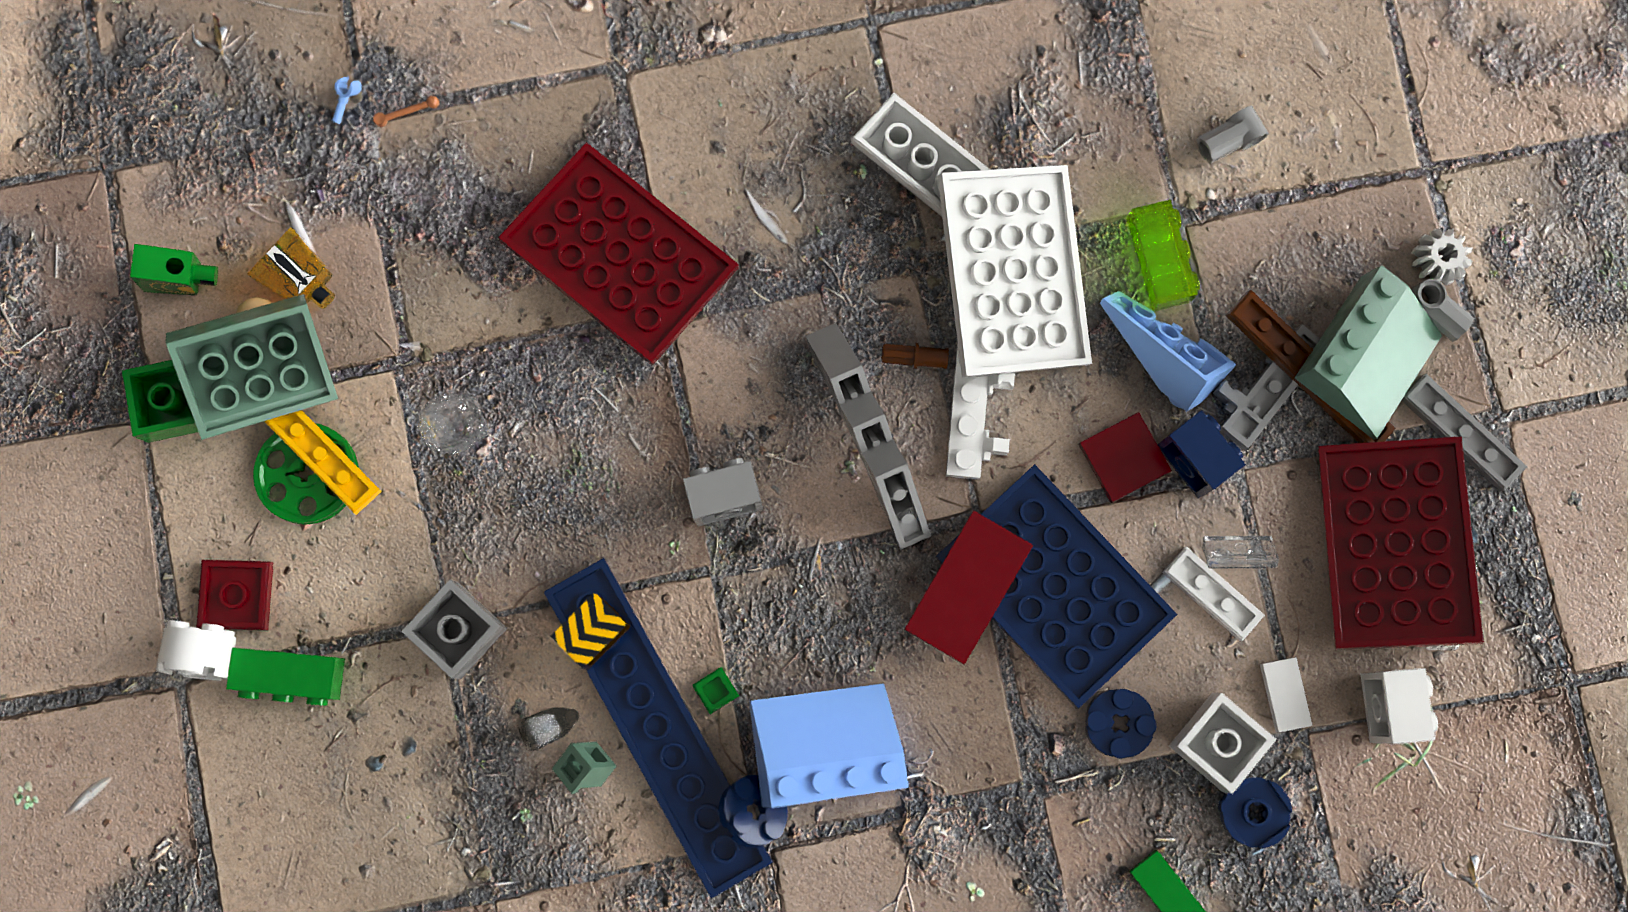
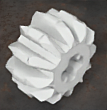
[1412,228,1473,286]

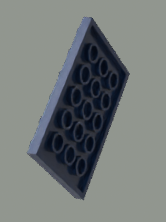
[935,464,1178,709]

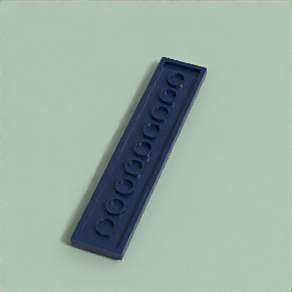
[544,558,773,899]

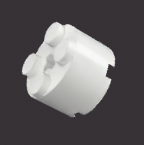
[156,620,236,681]

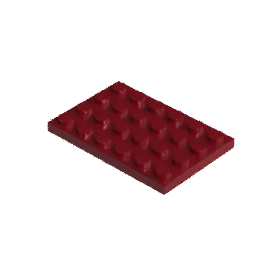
[498,142,739,366]
[1318,436,1484,650]

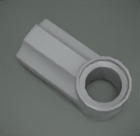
[1196,106,1269,164]
[1410,279,1474,342]

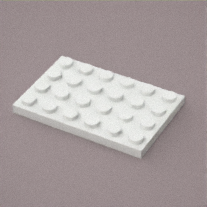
[937,165,1092,377]

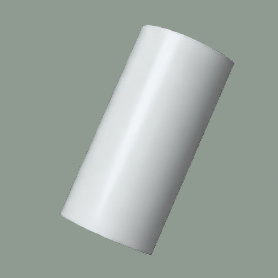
[851,93,990,217]

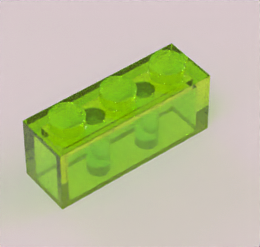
[1126,199,1200,311]

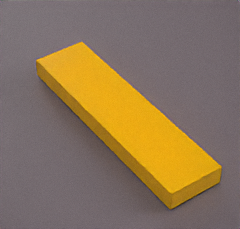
[264,410,382,515]

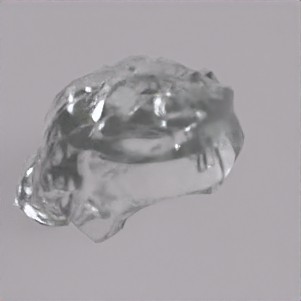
[418,393,490,455]

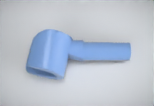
[332,77,361,124]

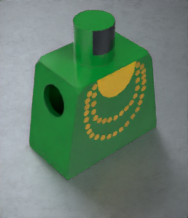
[130,244,218,295]

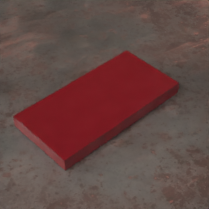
[904,510,1033,665]

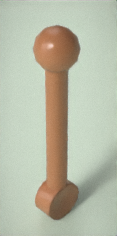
[373,96,439,127]

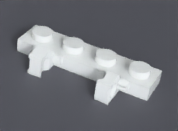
[946,344,1015,480]

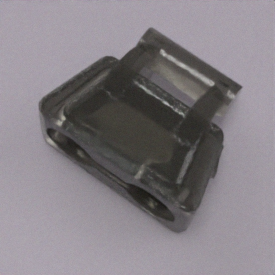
[516,707,579,751]

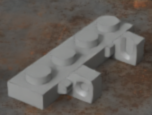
[1213,324,1320,450]

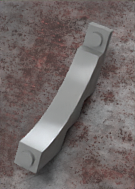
[805,323,931,550]

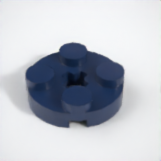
[1085,689,1157,759]
[719,775,788,848]
[1218,777,1292,848]

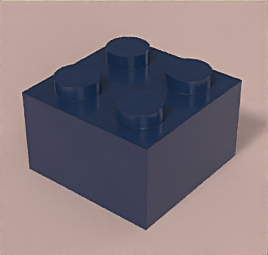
[1157,410,1246,499]

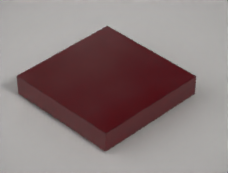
[1078,412,1172,503]
[196,560,274,631]

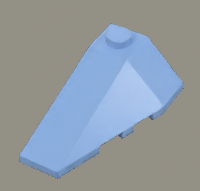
[1100,291,1236,412]

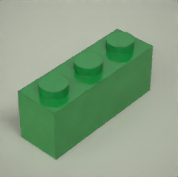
[226,647,345,706]

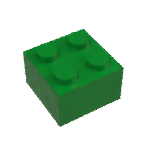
[122,360,198,443]

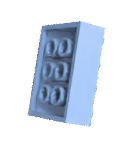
[749,683,909,808]

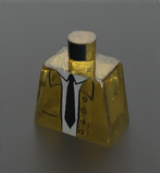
[247,227,335,309]

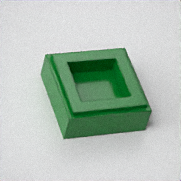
[692,667,739,715]

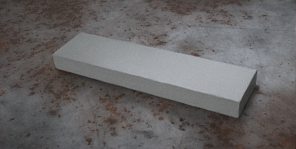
[1401,374,1527,492]

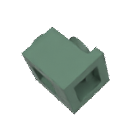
[552,742,617,794]

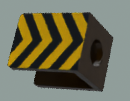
[550,594,630,670]

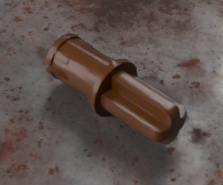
[881,343,949,369]

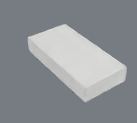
[1260,657,1313,732]

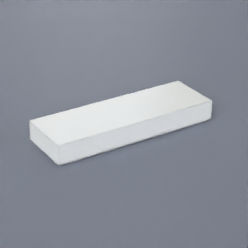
[1162,547,1265,641]

